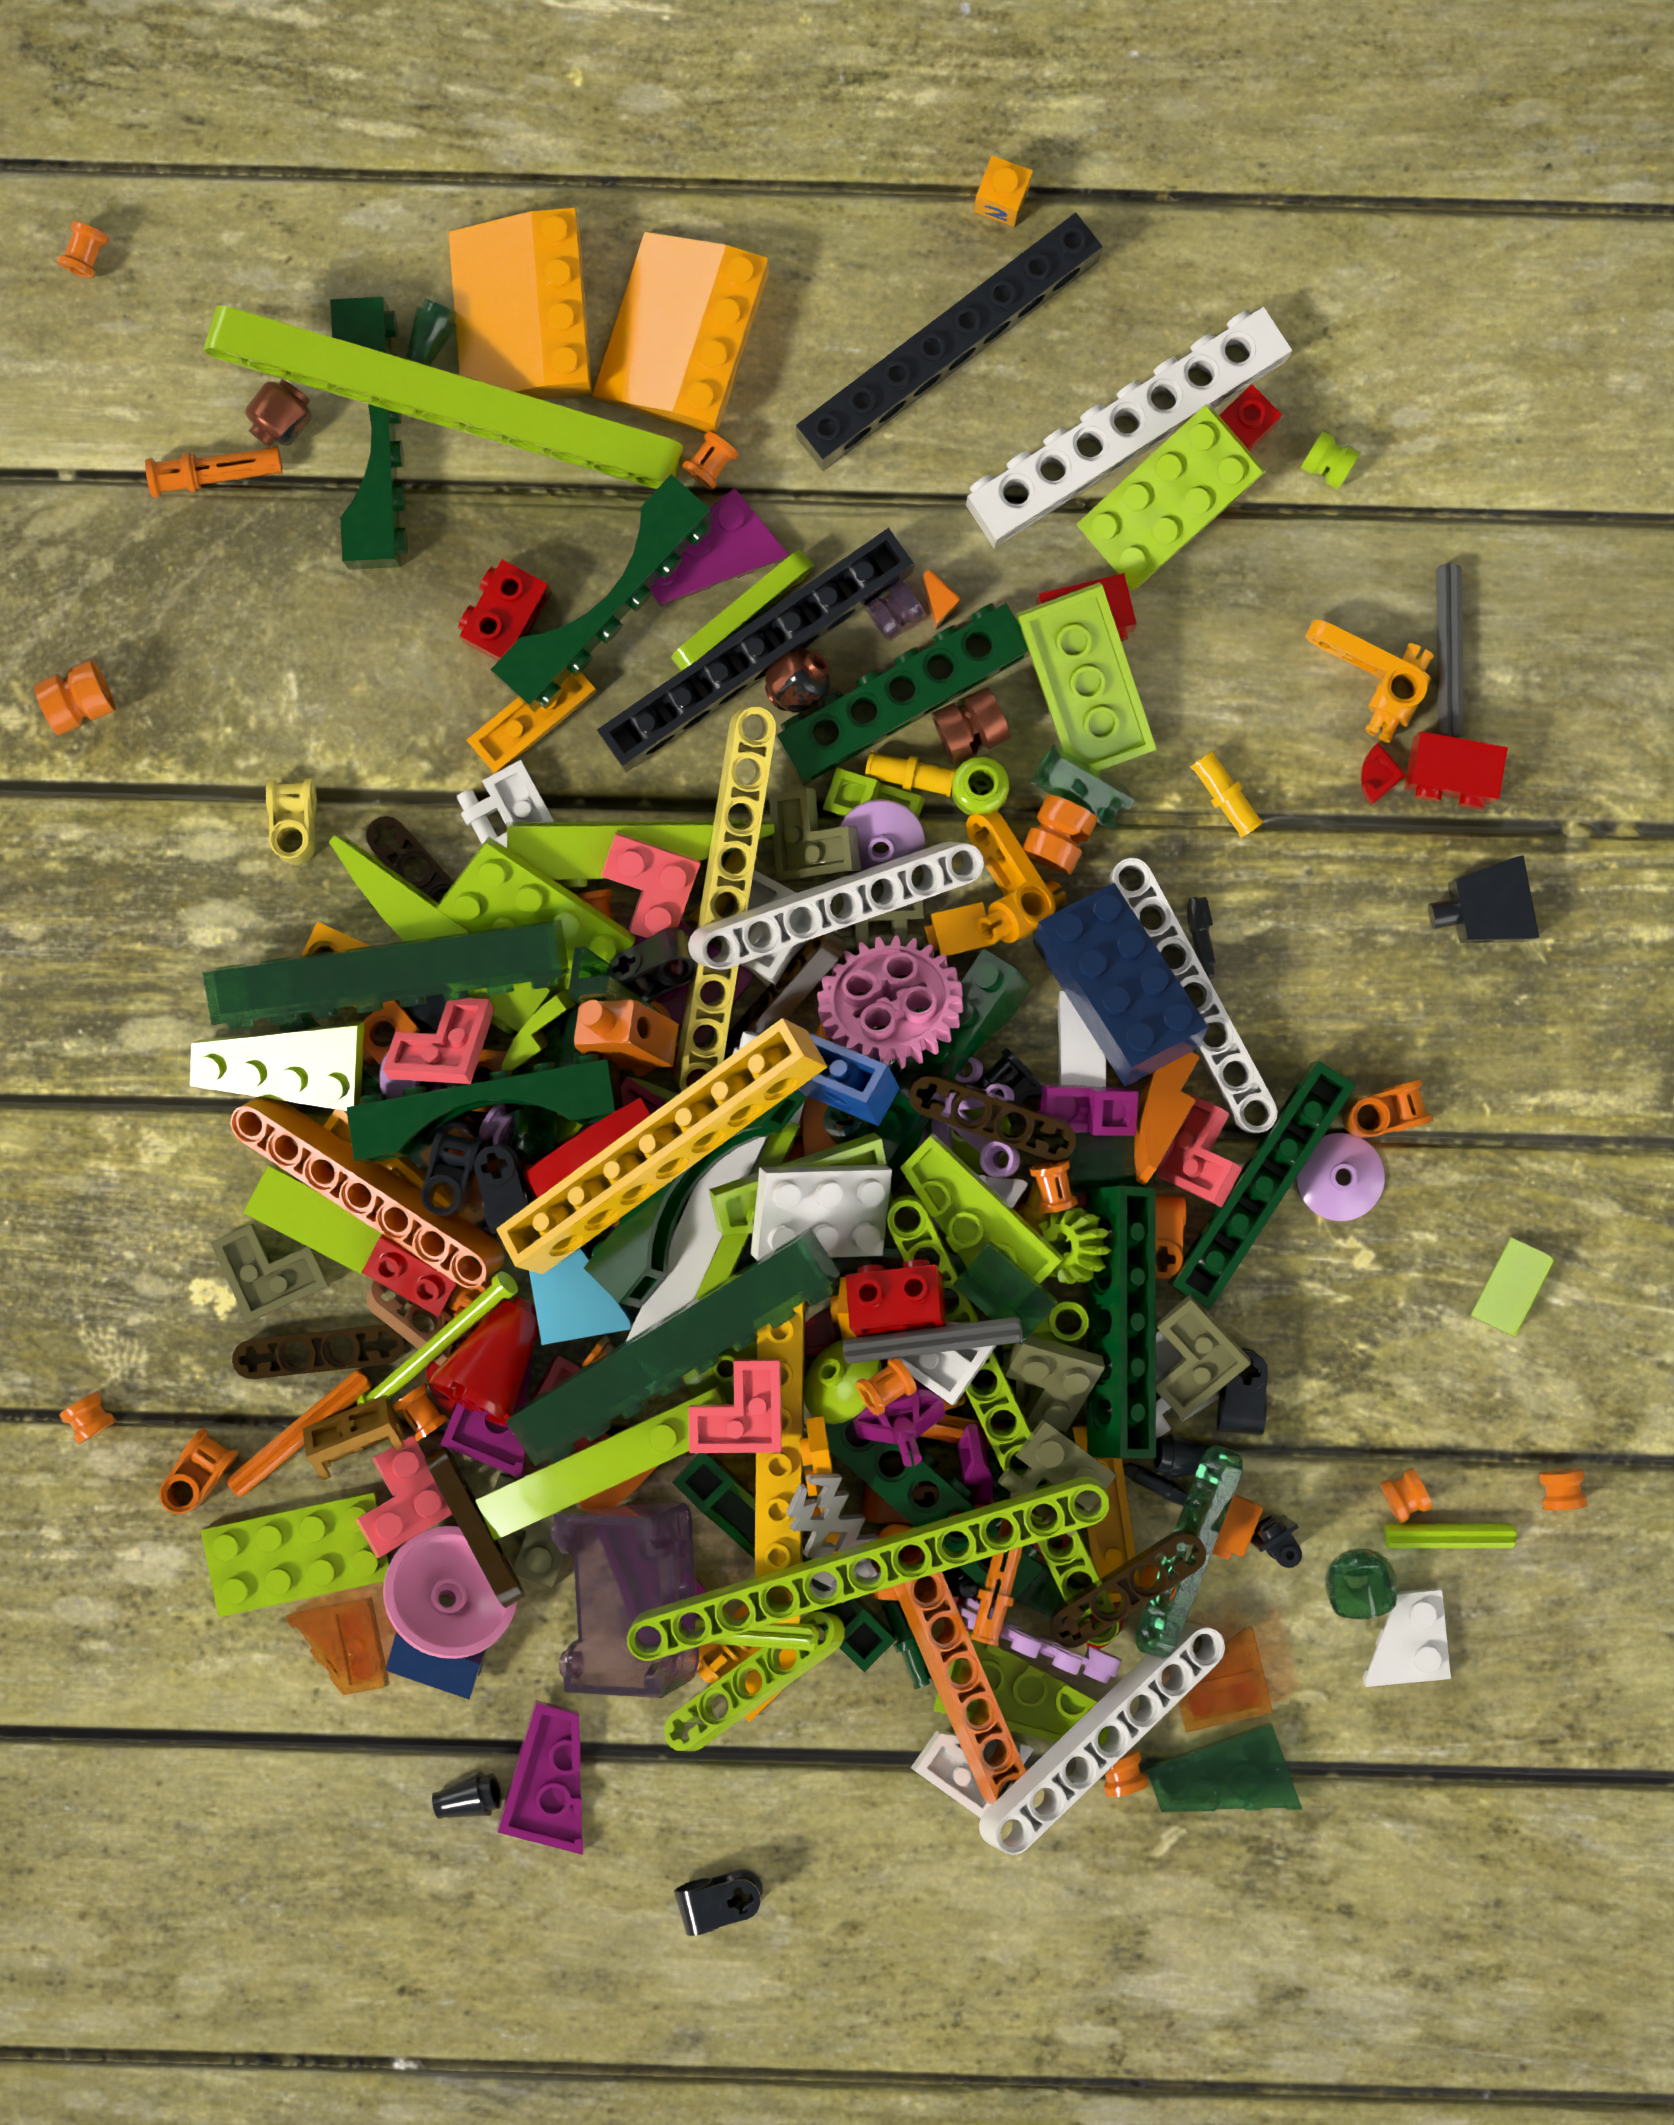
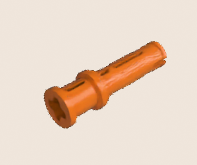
[145,446,283,498]

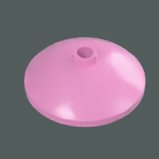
[383,1526,517,1659]

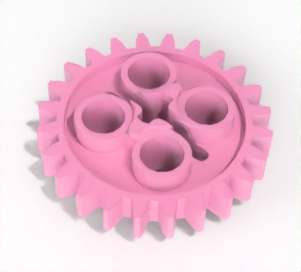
[817,936,963,1069]

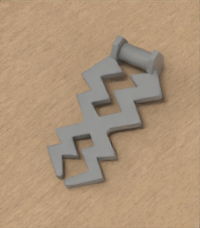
[786,1473,879,1603]

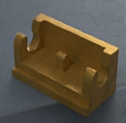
[303,1395,405,1480]

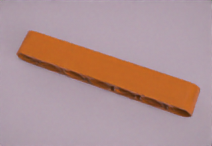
[230,1097,505,1288]
[878,1524,1026,1805]

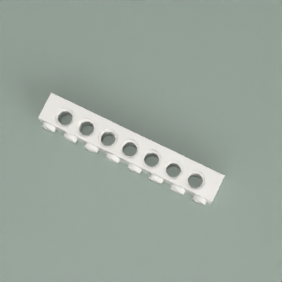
[966,307,1292,549]

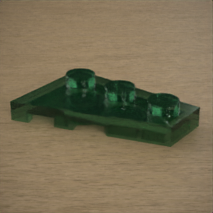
[1145,1722,1303,1812]

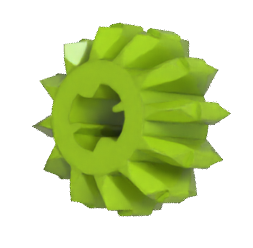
[1038,1208,1112,1284]

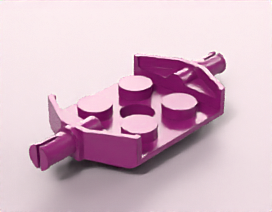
[839,1339,945,1466]

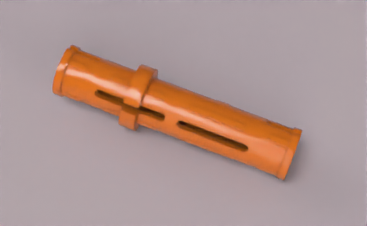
[970,1512,1032,1646]

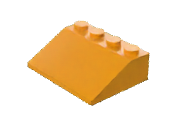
[448,208,593,399]
[592,232,769,435]

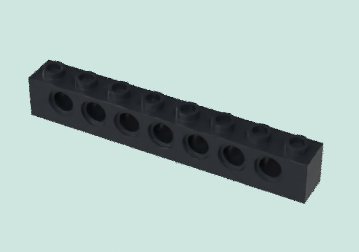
[796,212,1103,471]
[597,527,914,773]

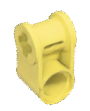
[266,778,317,865]

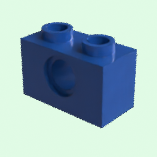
[799,1034,900,1126]

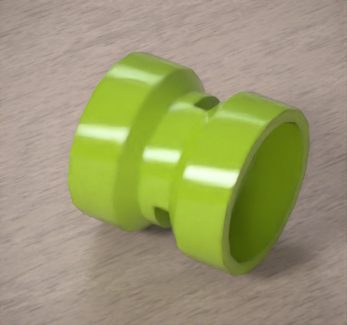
[1300,430,1361,491]

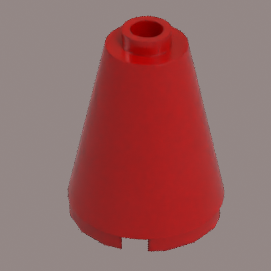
[429,1297,539,1427]

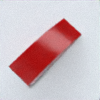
[525,1097,650,1198]

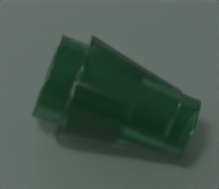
[406,298,457,367]

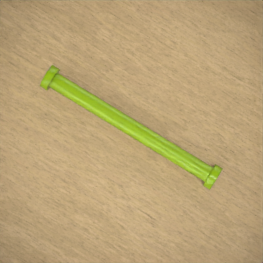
[357,1271,518,1406]

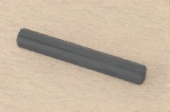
[1436,564,1464,738]
[843,1317,1023,1364]

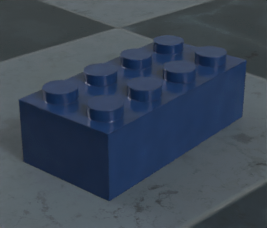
[1033,883,1209,1087]

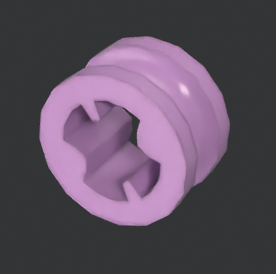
[479,1104,520,1145]

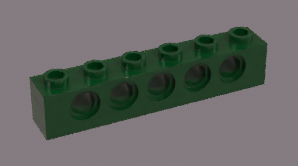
[777,603,1030,786]
[1167,1061,1356,1310]
[1087,1186,1156,1458]
[804,1415,1042,1608]

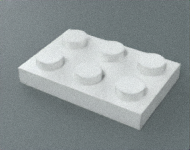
[751,1164,892,1260]

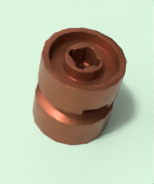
[931,687,1011,765]

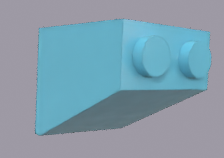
[529,1244,636,1345]

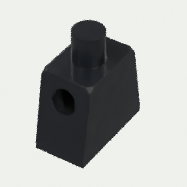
[1428,855,1540,943]

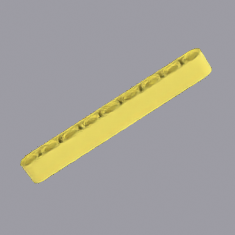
[674,707,776,1092]

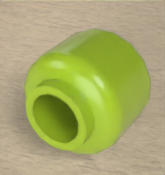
[952,756,1009,816]

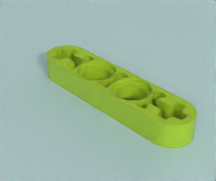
[671,549,816,671]

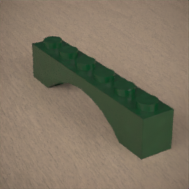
[330,297,408,570]
[490,474,713,713]
[855,949,1033,1195]
[346,1054,624,1164]
[584,1089,808,1308]
[672,1453,896,1673]

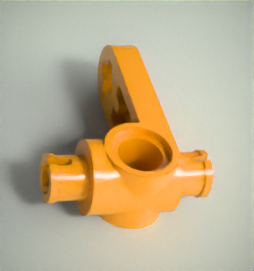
[1305,619,1434,743]
[966,811,1066,944]

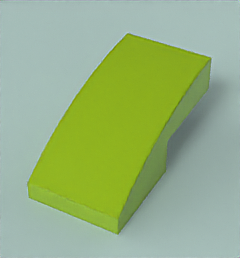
[823,768,925,818]
[501,990,576,1071]

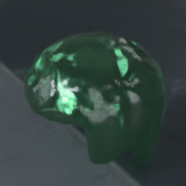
[1325,1548,1397,1620]

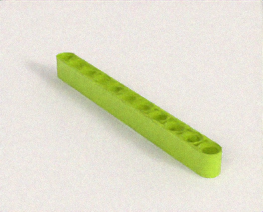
[203,305,683,489]
[887,1194,1119,1646]
[627,1476,1109,1661]

